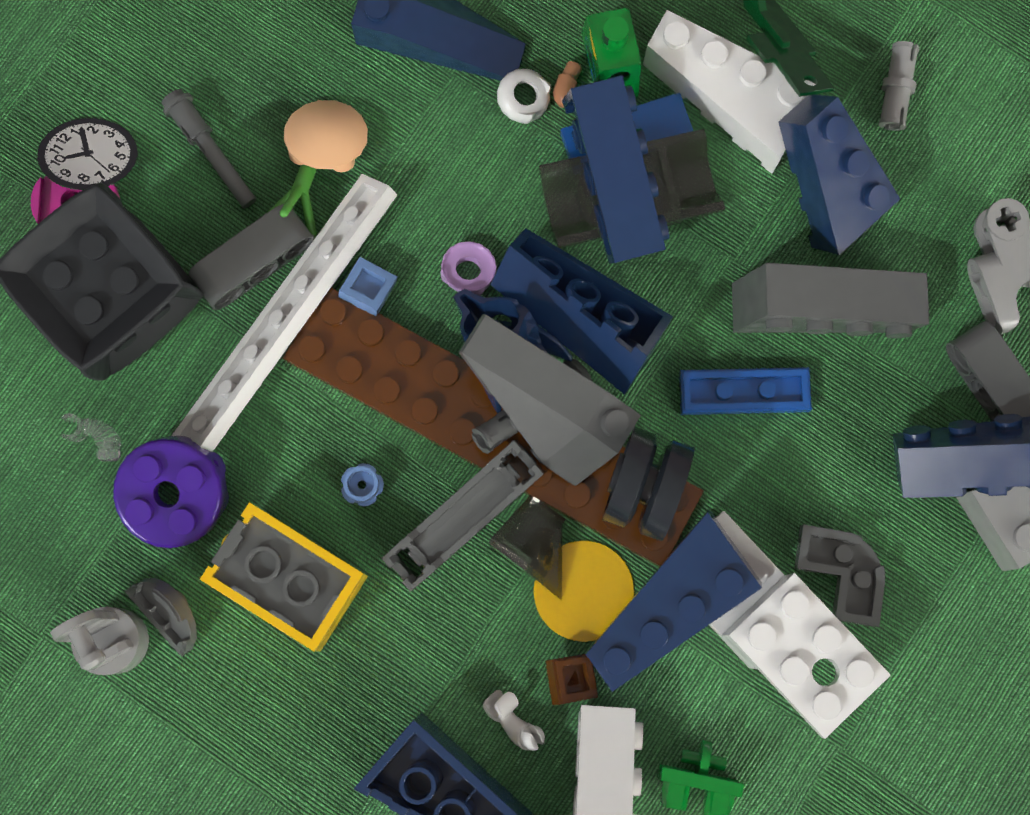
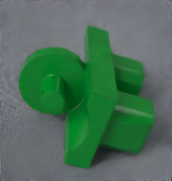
[656,739,744,815]

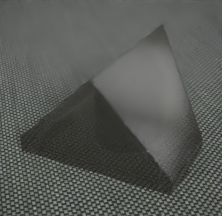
[489,495,566,600]

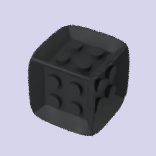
[0,183,203,381]

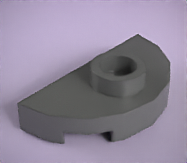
[125,578,197,657]

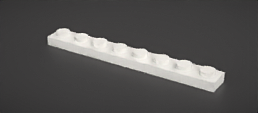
[172,174,397,452]

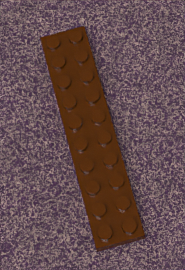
[283,288,704,567]

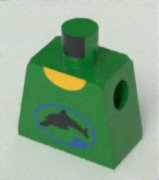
[582,8,641,99]

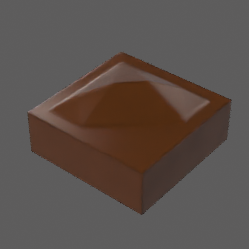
[545,654,598,705]

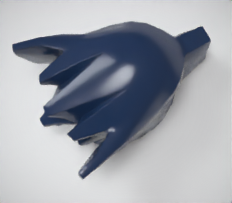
[453,289,573,413]

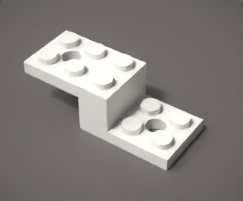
[709,511,891,739]

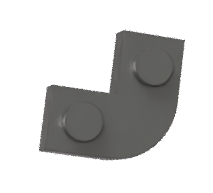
[794,525,885,627]

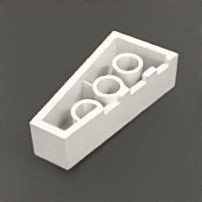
[573,705,643,815]

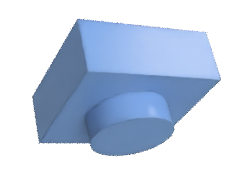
[338,257,397,316]

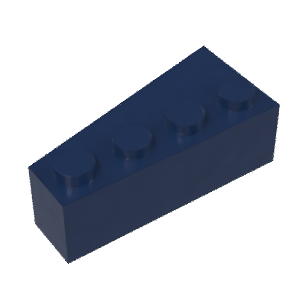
[491,228,673,395]
[586,509,762,692]

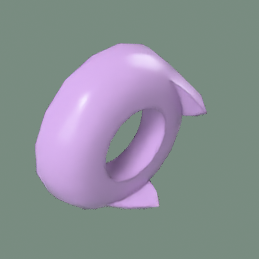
[440,241,496,296]

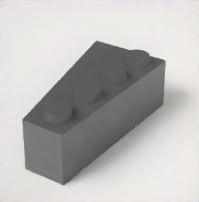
[732,263,929,338]

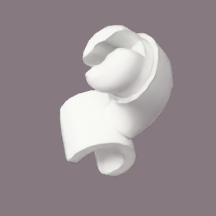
[483,690,545,751]

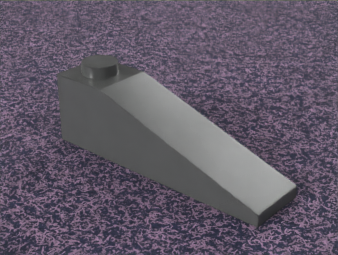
[459,314,641,486]

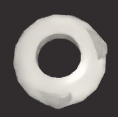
[497,69,551,124]

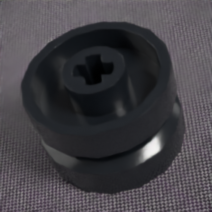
[602,427,695,541]

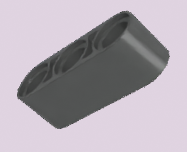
[188,204,314,310]
[946,321,1030,421]

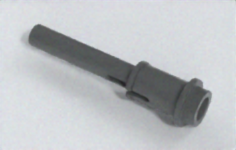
[161,89,257,209]

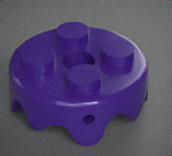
[113,436,229,548]

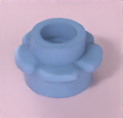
[341,463,384,507]

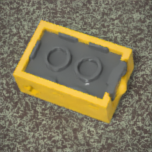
[200,502,368,652]

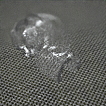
[61,413,122,462]

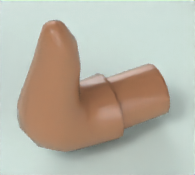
[553,61,582,108]

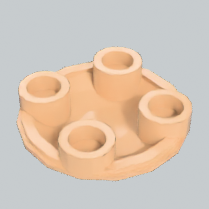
[284,100,368,172]

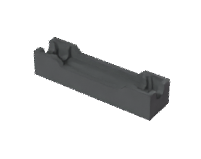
[381,440,546,592]

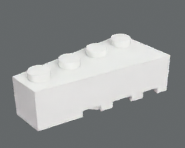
[643,10,816,174]

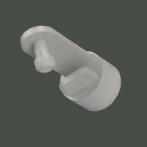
[50,607,149,675]

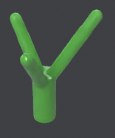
[267,165,317,239]

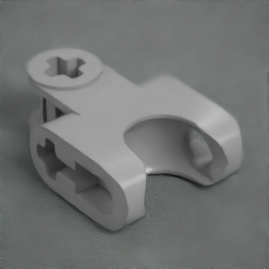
[967,198,1030,335]

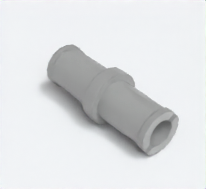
[878,41,920,131]

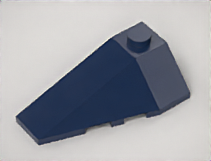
[351,0,526,81]

